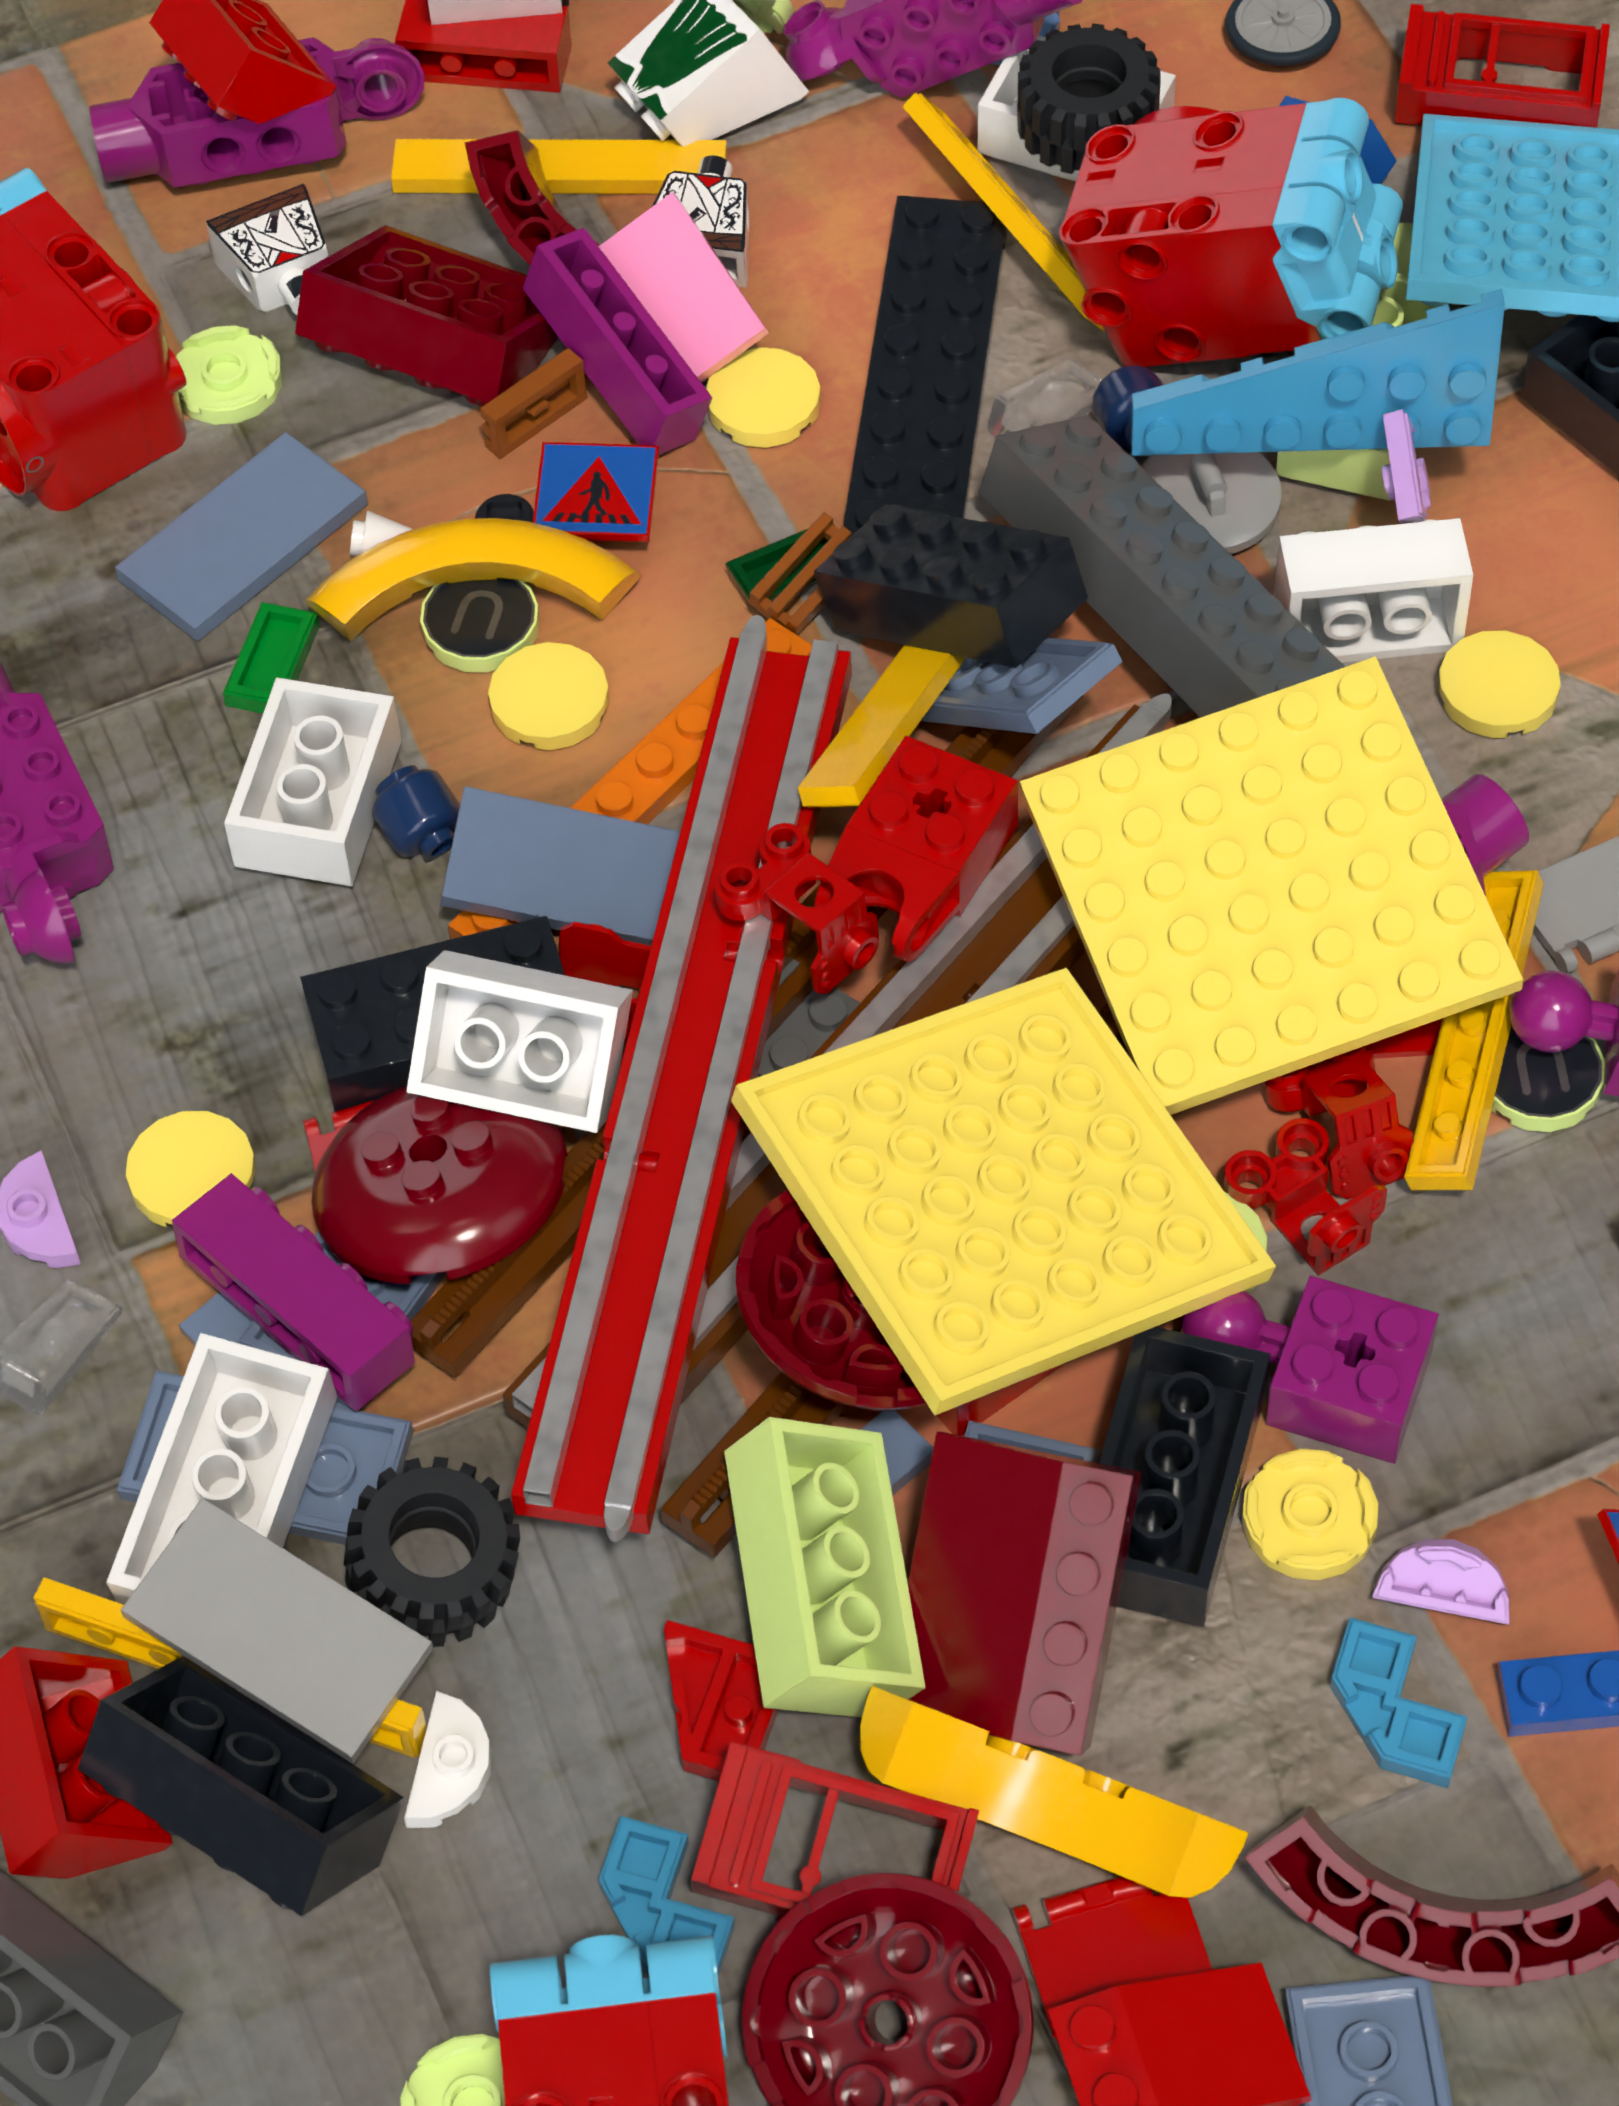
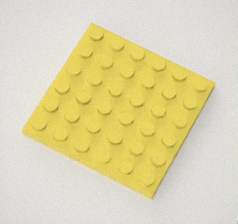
[1020,656,1523,1115]
[731,968,1276,1415]

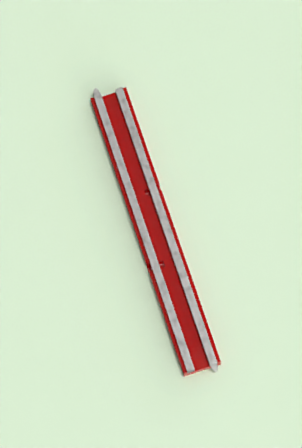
[511,615,852,1542]

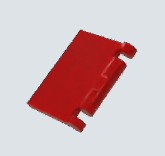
[1011,1876,1213,2038]

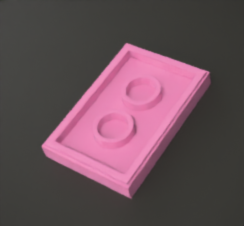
[599,192,770,382]

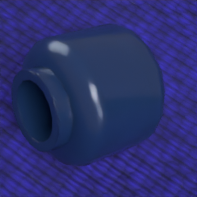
[1092,365,1164,453]
[372,765,460,860]

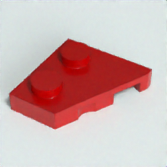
[664,1620,779,1781]

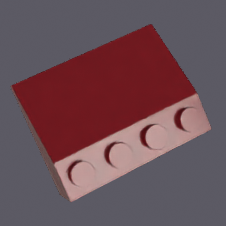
[295,225,558,406]
[908,1431,1142,1756]

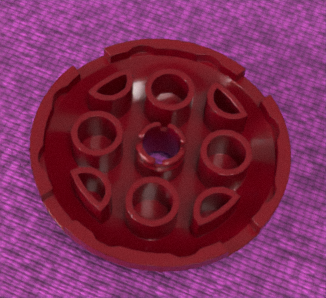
[311,1085,568,1284]
[736,1189,927,1410]
[742,1873,1034,2106]

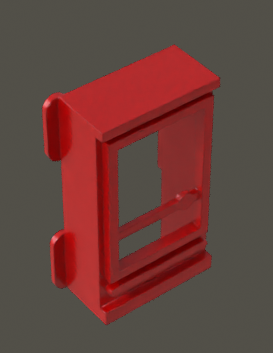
[1395,4,1610,128]
[691,1741,980,1923]

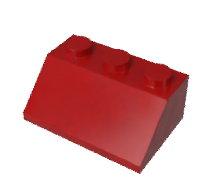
[149,0,337,124]
[0,1646,173,1879]

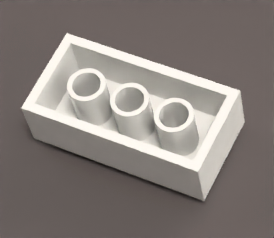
[106,1333,338,1605]

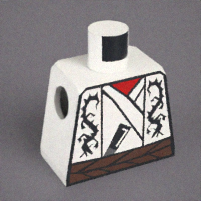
[652,155,750,288]
[206,183,328,315]

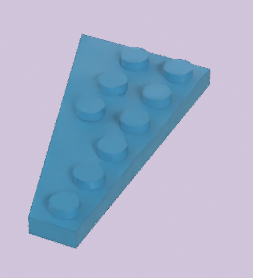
[1131,289,1505,456]

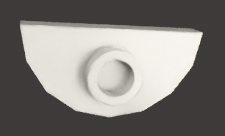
[404,1691,491,1828]

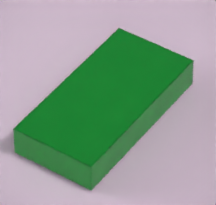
[222,602,320,714]

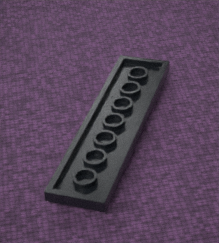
[843,195,1007,537]

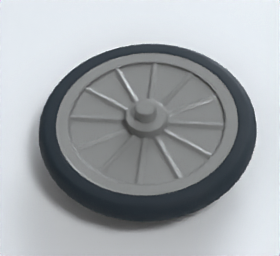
[1225,0,1341,67]

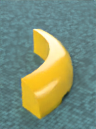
[305,518,641,642]
[860,1686,1249,1898]

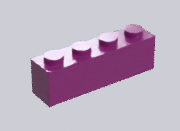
[523,227,713,455]
[172,1173,415,1412]

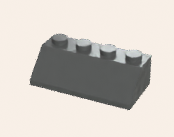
[0,1870,183,2106]

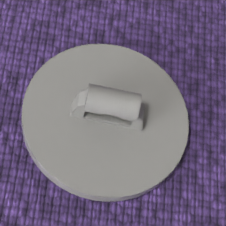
[1142,452,1282,554]

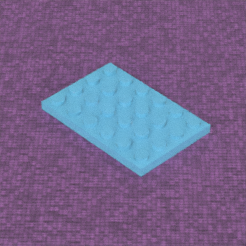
[1406,114,1619,322]

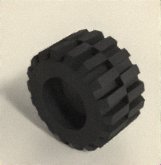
[1017,23,1161,174]
[344,1456,520,1647]

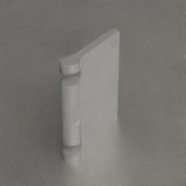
[1533,836,1619,974]

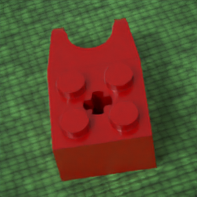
[814,735,1018,962]

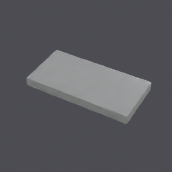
[121,1498,433,1764]

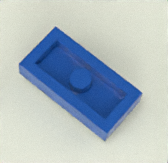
[1497,1650,1619,1737]

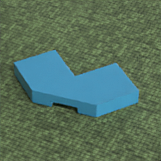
[1330,1617,1467,1788]
[598,1816,735,1977]

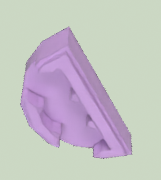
[1382,409,1431,524]
[0,1150,81,1268]
[1372,1539,1510,1625]

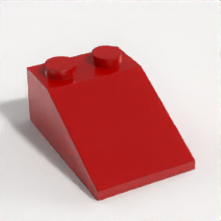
[1047,1962,1312,2106]

